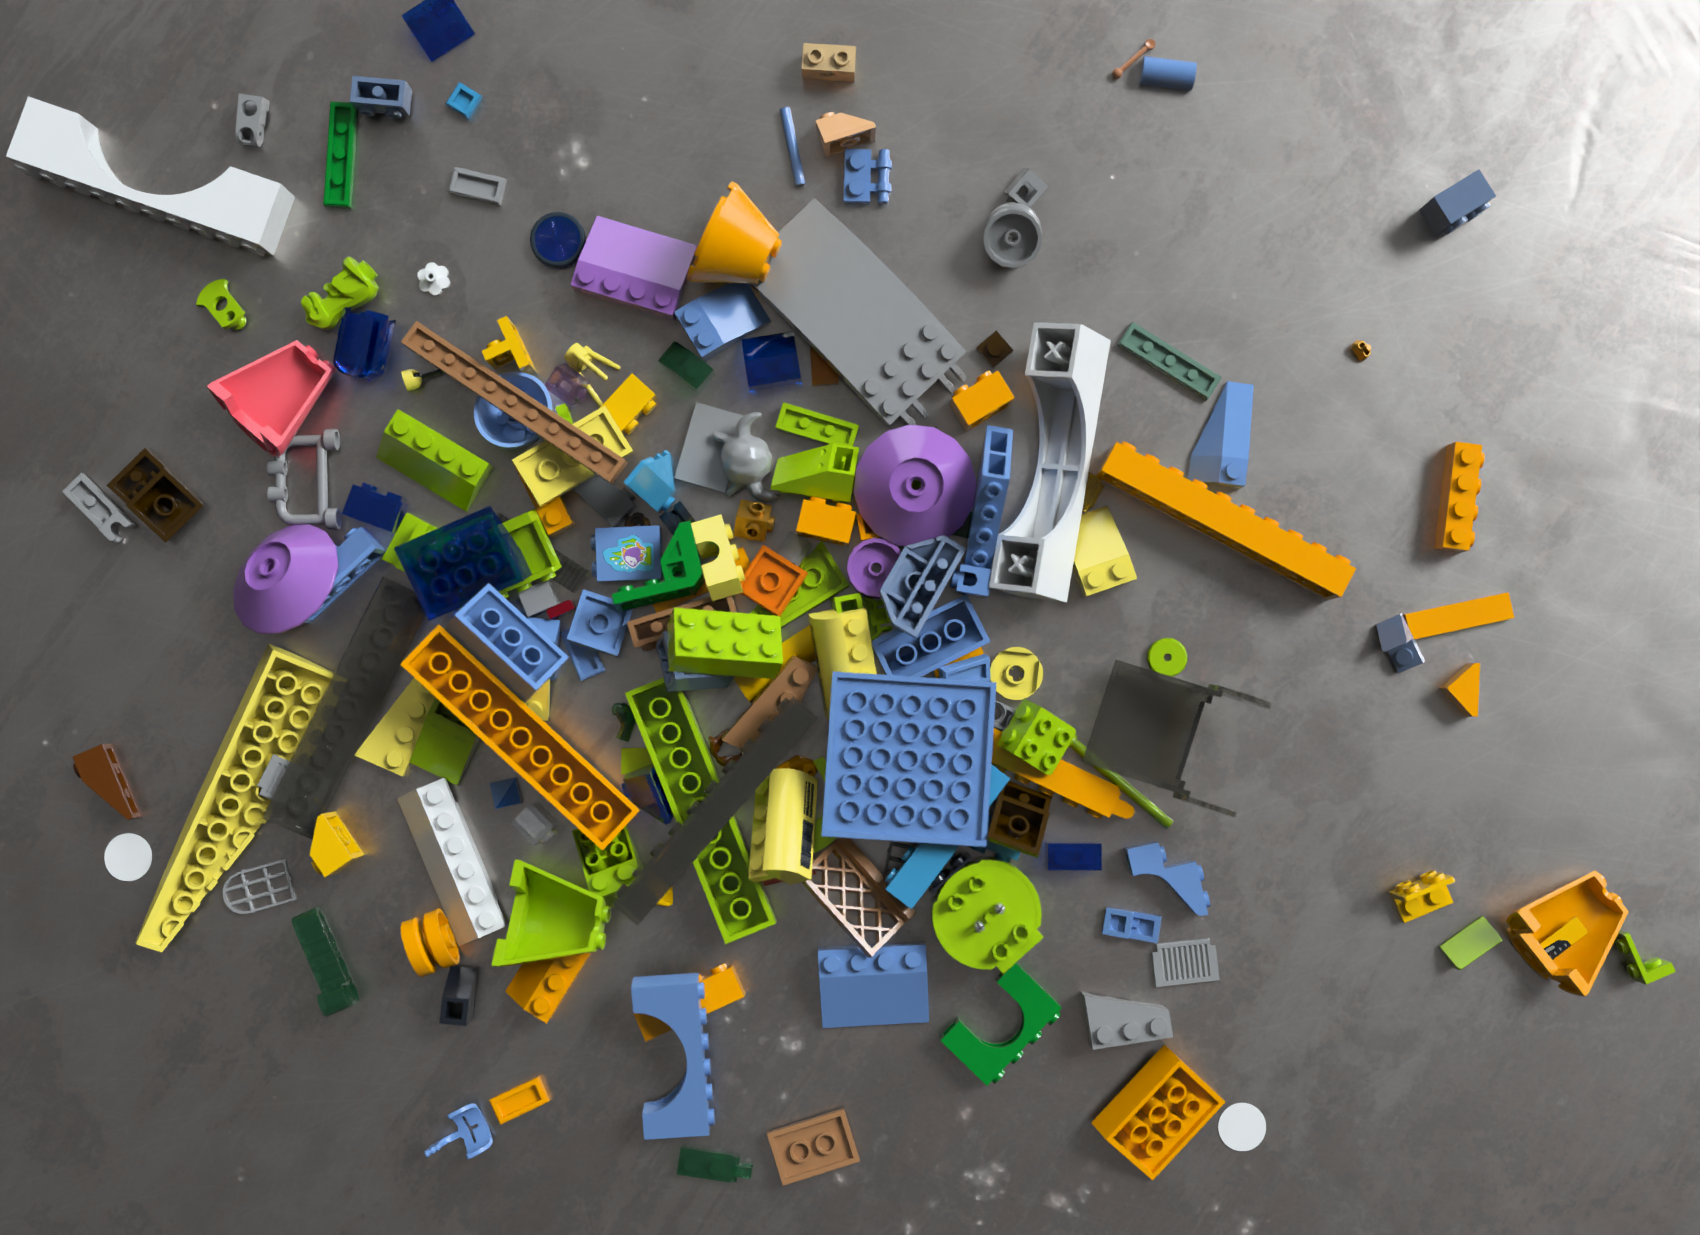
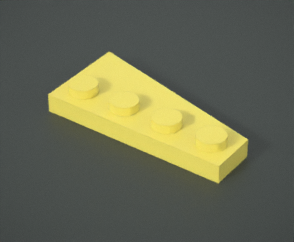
[354,678,436,776]

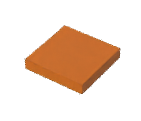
[740,545,808,617]

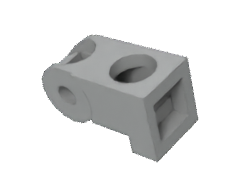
[235,93,270,147]

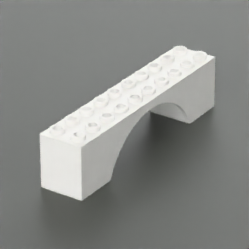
[6,96,295,257]
[989,322,1111,603]

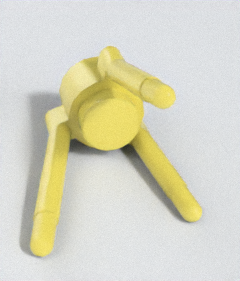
[564,343,620,407]

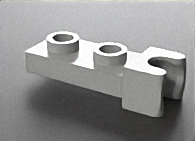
[62,473,136,543]

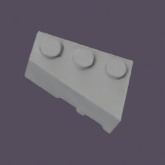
[1081,992,1173,1050]

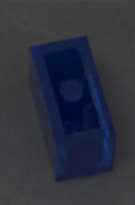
[342,482,408,533]
[1045,841,1102,871]

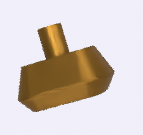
[1352,340,1371,361]

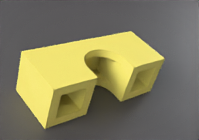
[691,515,745,601]

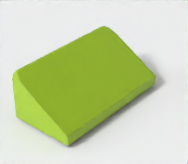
[1439,916,1503,970]

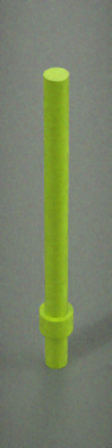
[1068,734,1173,829]

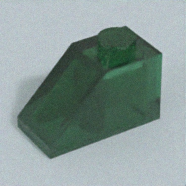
[658,340,716,394]

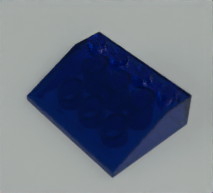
[394,506,532,621]

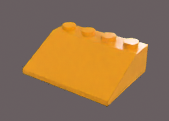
[1091,1044,1225,1180]

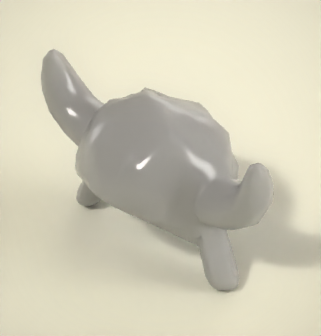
[712,412,780,501]

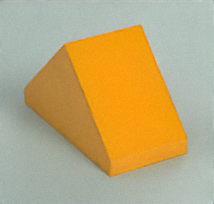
[1439,663,1480,717]

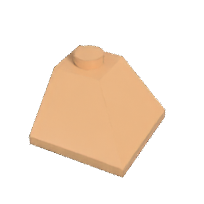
[815,112,876,157]

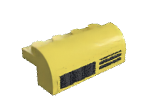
[808,608,876,721]
[748,768,818,885]

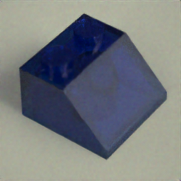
[741,331,802,392]

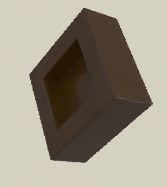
[976,330,1013,369]

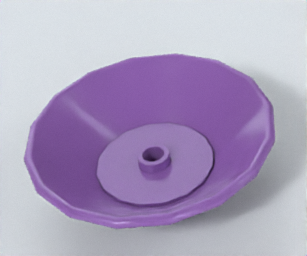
[853,425,976,546]
[233,524,339,634]

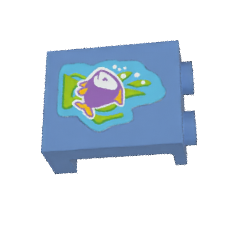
[591,525,663,583]

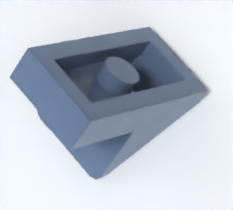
[1376,613,1425,673]

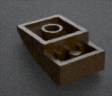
[106,447,204,543]
[986,781,1052,858]

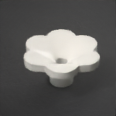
[417,262,450,296]

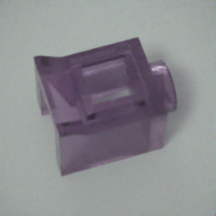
[544,363,590,406]

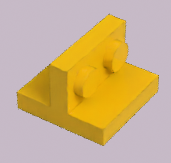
[482,316,537,375]

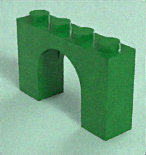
[939,963,1062,1086]

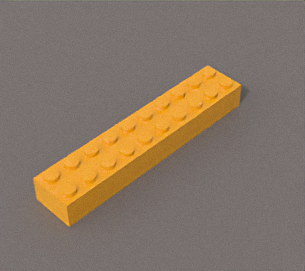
[1095,441,1356,600]
[400,624,640,851]

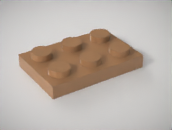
[767,1108,860,1186]

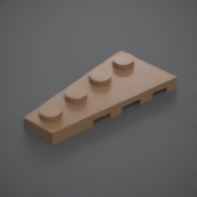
[721,655,818,762]

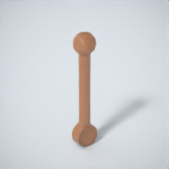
[1112,39,1156,78]

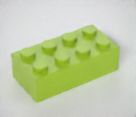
[667,608,783,679]

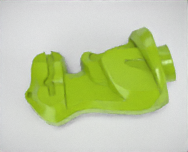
[301,257,379,331]

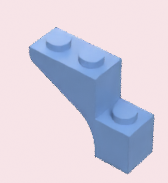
[1124,841,1210,916]

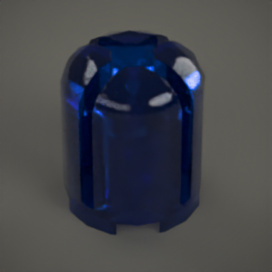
[332,307,396,380]

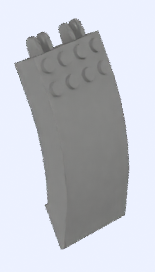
[750,198,967,425]

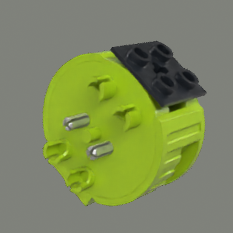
[928,852,1044,974]

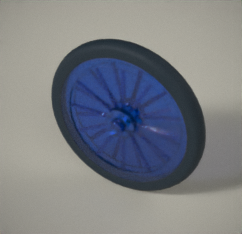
[530,212,586,267]

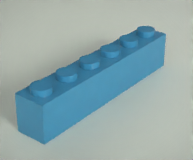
[884,764,1010,909]

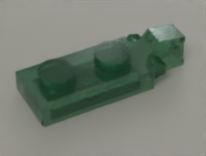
[676,1146,753,1183]

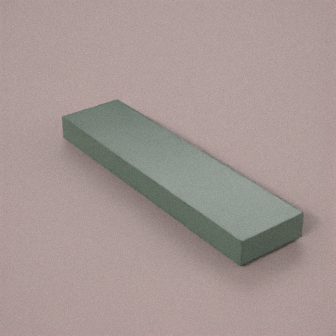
[1117,322,1222,401]

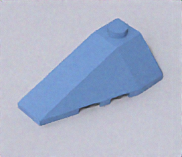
[1187,381,1254,489]

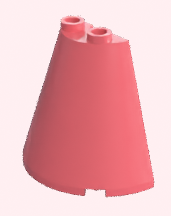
[207,340,336,457]

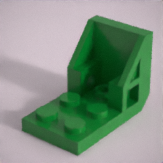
[612,521,704,612]

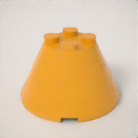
[686,181,782,284]

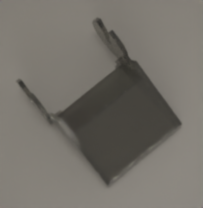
[1082,659,1272,818]

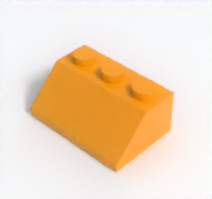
[505,952,592,1024]

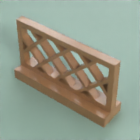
[801,837,916,958]

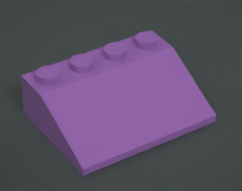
[571,216,698,321]

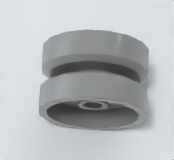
[983,202,1042,268]

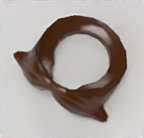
[708,728,748,770]

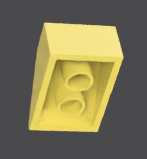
[1073,506,1137,598]

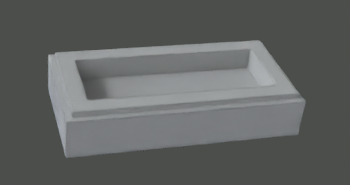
[448,167,507,206]

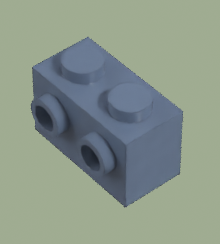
[350,76,412,118]

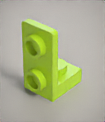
[1615,930,1676,985]

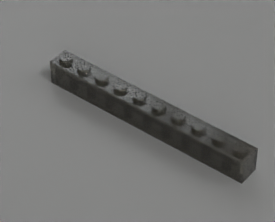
[613,697,818,926]

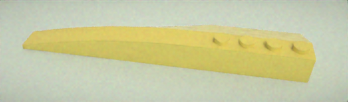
[135,644,348,952]

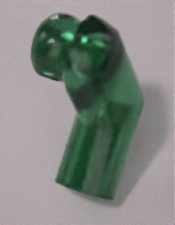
[611,702,636,742]

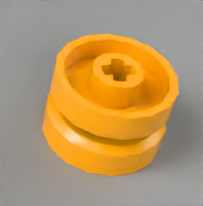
[401,908,460,978]

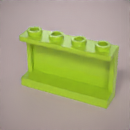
[433,509,562,609]

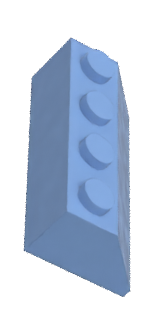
[304,527,386,624]
[444,583,569,703]
[871,594,990,677]

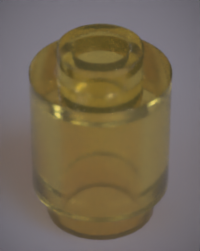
[1082,472,1105,513]

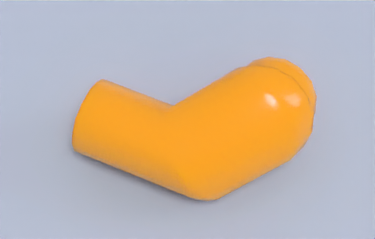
[777,755,817,777]

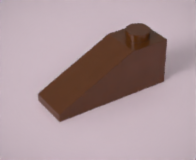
[72,743,142,820]

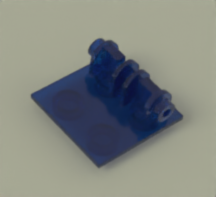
[401,0,475,62]

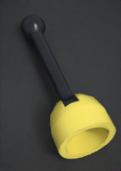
[401,369,444,392]

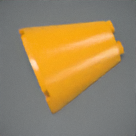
[1506,870,1629,996]

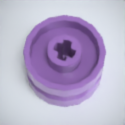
[847,538,901,599]

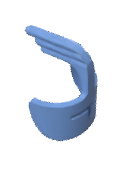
[424,1104,493,1160]

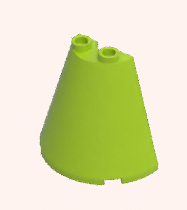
[491,859,611,967]

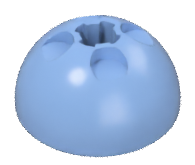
[474,372,553,449]

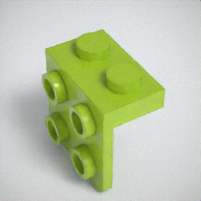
[997,698,1076,775]

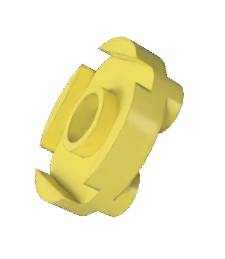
[990,647,1043,700]

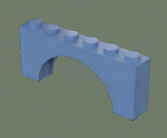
[631,973,715,1140]

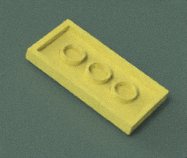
[512,406,633,507]

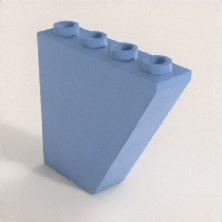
[964,425,1013,569]

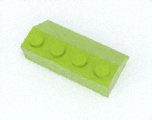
[376,409,494,512]

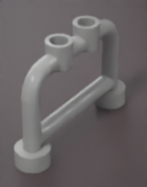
[267,429,342,530]

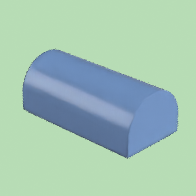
[1140,56,1197,91]

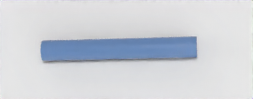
[780,107,805,187]

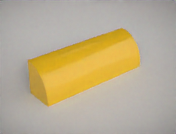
[733,625,815,703]

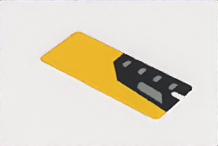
[1540,917,1588,960]

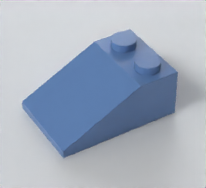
[674,283,771,362]

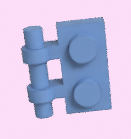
[844,149,892,204]

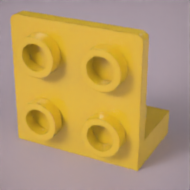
[1389,870,1455,923]

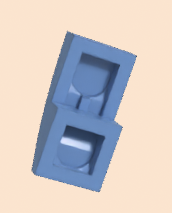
[1102,907,1162,943]

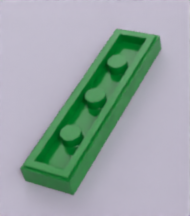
[323,101,358,209]

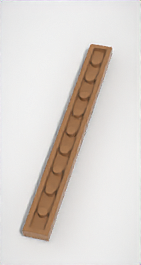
[401,321,628,485]

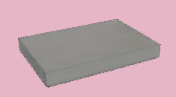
[674,402,743,493]

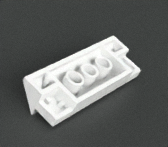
[397,778,507,946]

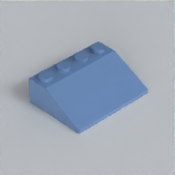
[818,941,929,1028]

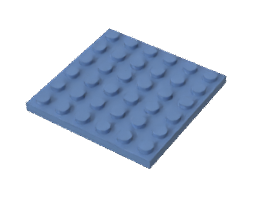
[822,672,996,847]

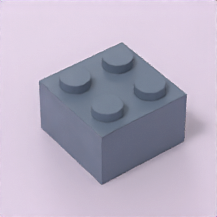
[1419,169,1496,236]

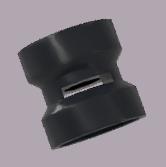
[659,501,696,535]

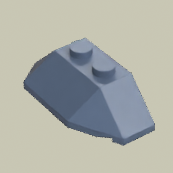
[879,535,966,639]

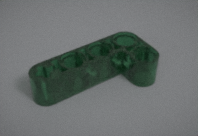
[292,906,360,1017]

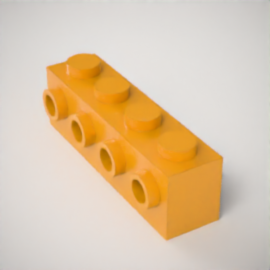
[1434,441,1485,553]

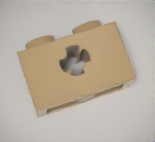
[802,43,856,82]

